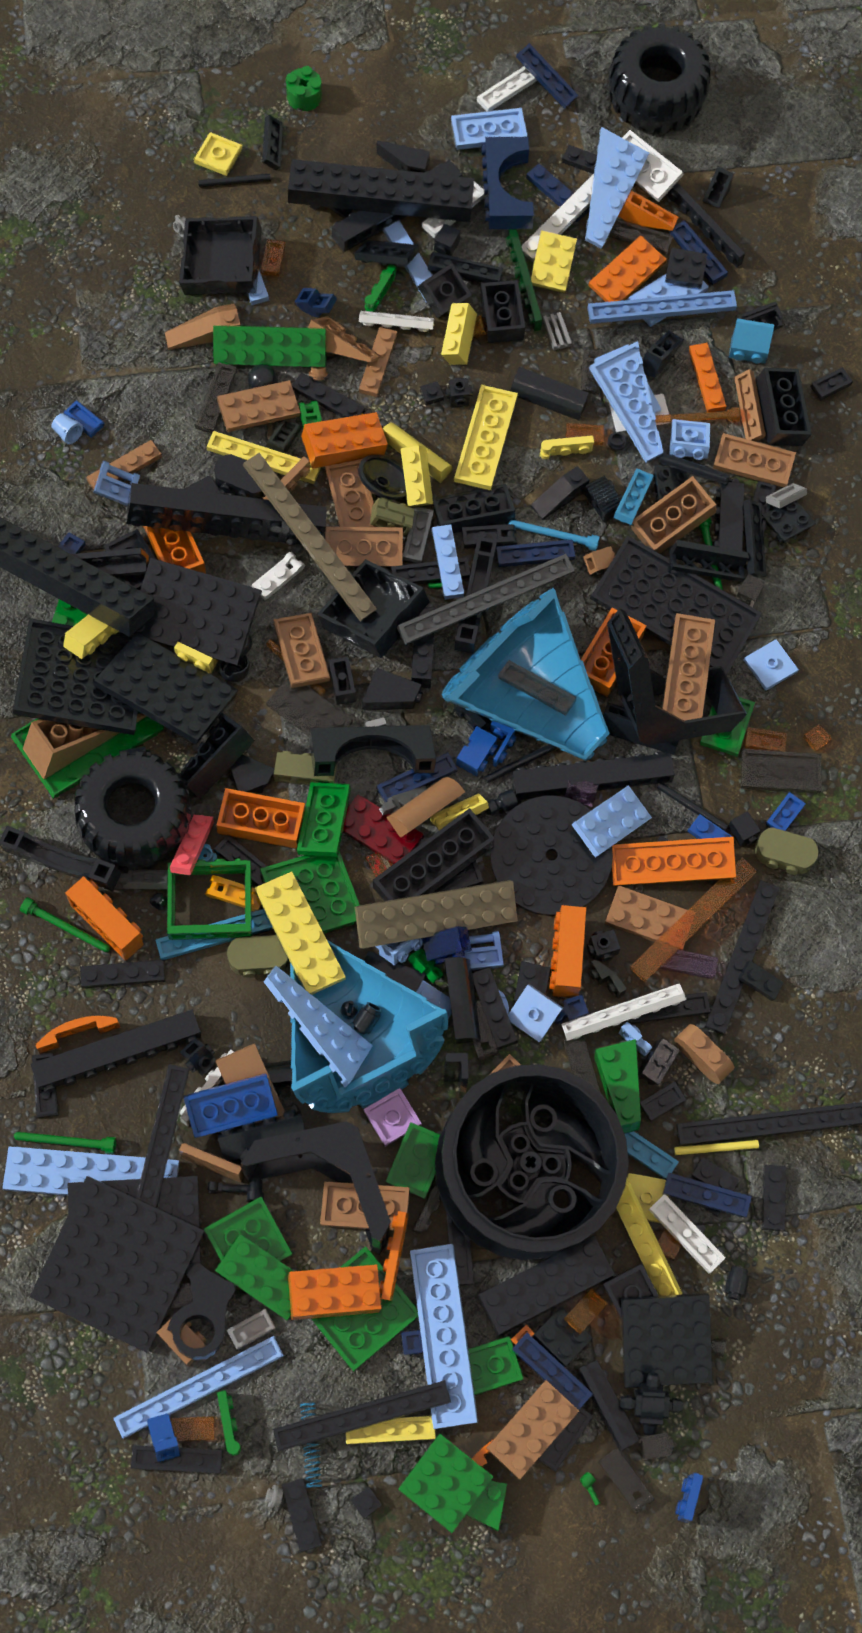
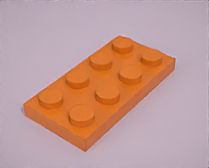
[588,236,667,302]

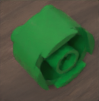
[286,66,322,111]

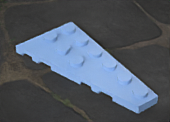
[585,127,649,249]
[589,341,663,463]

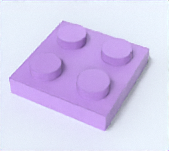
[364,1088,422,1147]

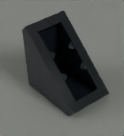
[703,166,734,208]

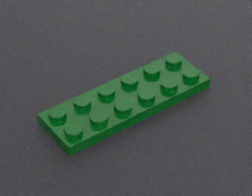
[213,325,326,367]

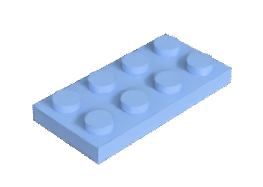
[451,108,527,150]
[628,274,709,327]
[571,785,652,858]

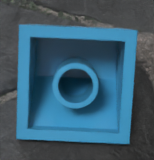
[729,318,774,364]

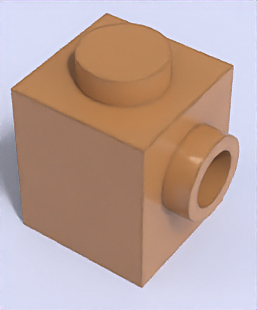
[583,546,616,575]

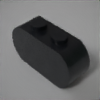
[214,454,265,499]

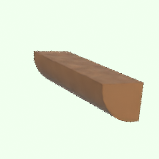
[386,777,465,838]

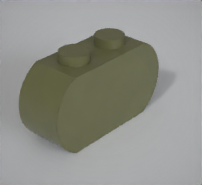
[755,827,818,875]
[227,935,290,978]

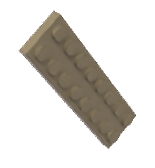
[355,880,518,948]

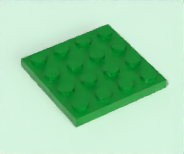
[260,852,360,933]
[311,1246,419,1372]

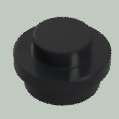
[607,432,626,451]

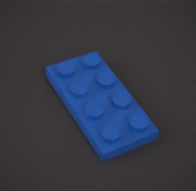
[183,1073,278,1138]

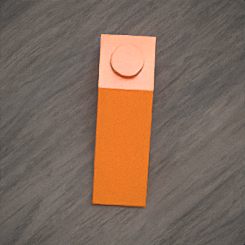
[618,190,678,230]

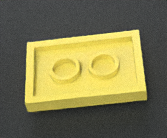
[531,230,577,293]

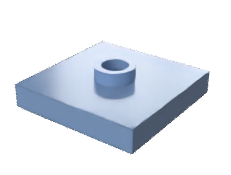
[743,640,799,691]
[508,984,563,1043]

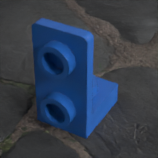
[490,721,517,767]
[147,1414,180,1462]

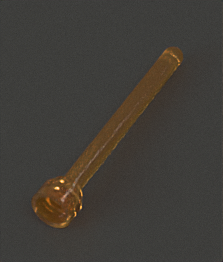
[655,407,740,423]

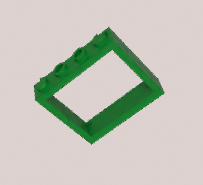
[167,858,252,940]

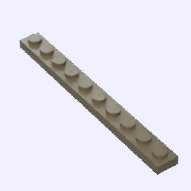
[243,452,377,622]

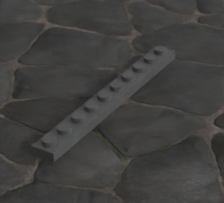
[397,554,575,645]

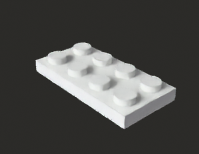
[623,130,683,202]

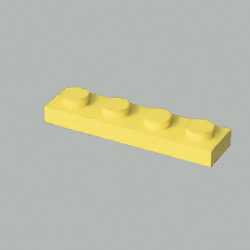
[346,1416,435,1444]

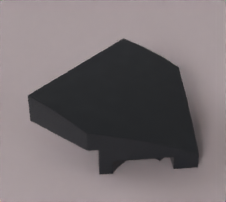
[230,754,275,794]

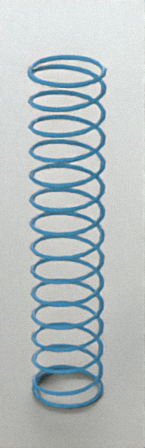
[300,1403,322,1487]

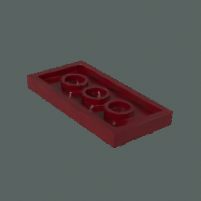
[343,794,424,864]

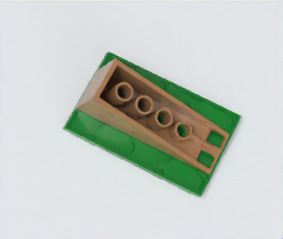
[11,711,164,799]

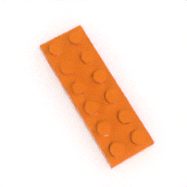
[612,837,736,886]

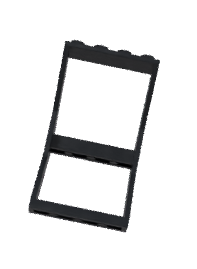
[607,609,747,746]
[240,1121,391,1255]

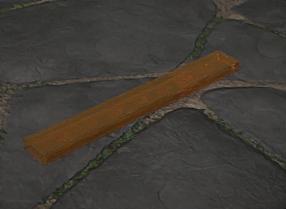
[630,857,757,982]

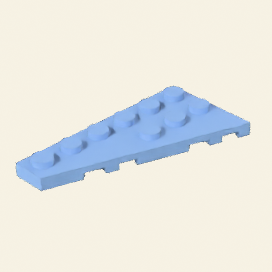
[264,966,373,1087]

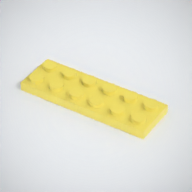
[454,385,518,490]
[255,872,346,995]

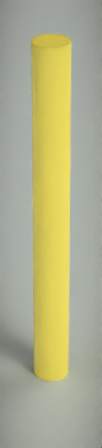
[674,1140,759,1155]

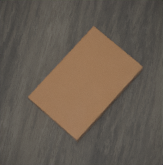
[179,1143,244,1183]

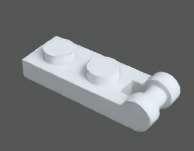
[252,552,305,600]

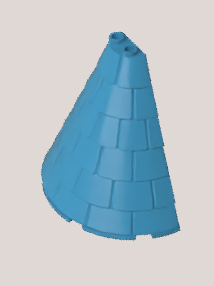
[442,588,610,761]
[290,940,448,1113]

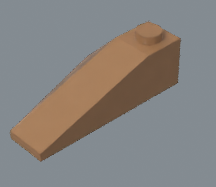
[165,304,240,350]
[308,316,379,362]

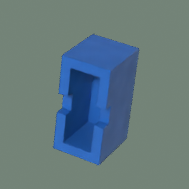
[456,726,498,777]

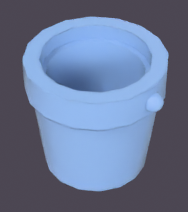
[52,414,83,444]

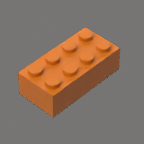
[301,412,388,469]
[143,526,206,574]
[581,608,647,697]
[216,788,305,849]
[65,876,144,961]
[549,905,586,998]
[288,1265,381,1320]

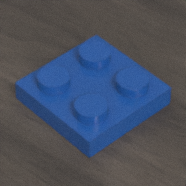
[675,1473,703,1523]

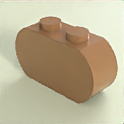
[674,1024,734,1084]

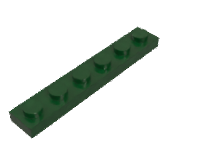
[506,229,542,331]

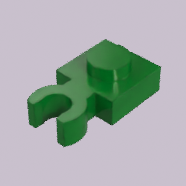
[408,949,444,983]

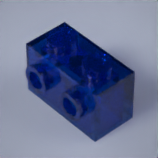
[422,926,472,964]

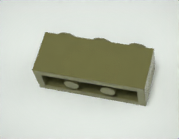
[274,751,337,785]

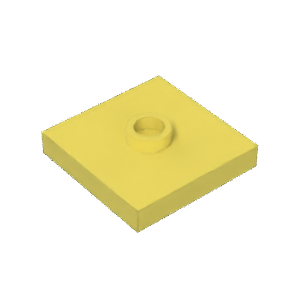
[194,132,242,176]
[627,1173,669,1223]

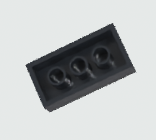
[755,367,812,446]

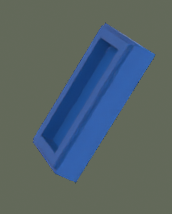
[63,400,105,438]

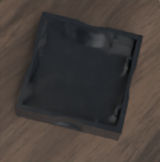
[179,216,262,295]
[317,559,430,658]

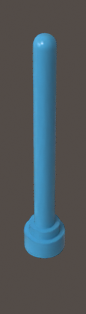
[509,520,600,551]

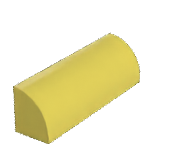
[382,422,453,483]

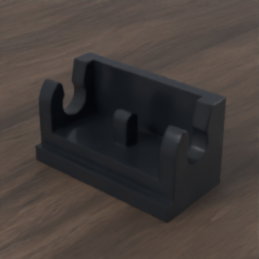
[741,301,783,331]
[638,1038,680,1085]

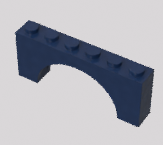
[481,137,534,229]

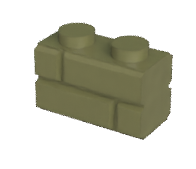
[370,498,414,535]

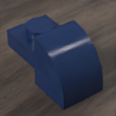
[295,288,337,318]

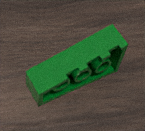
[594,1039,641,1134]
[466,1481,507,1531]

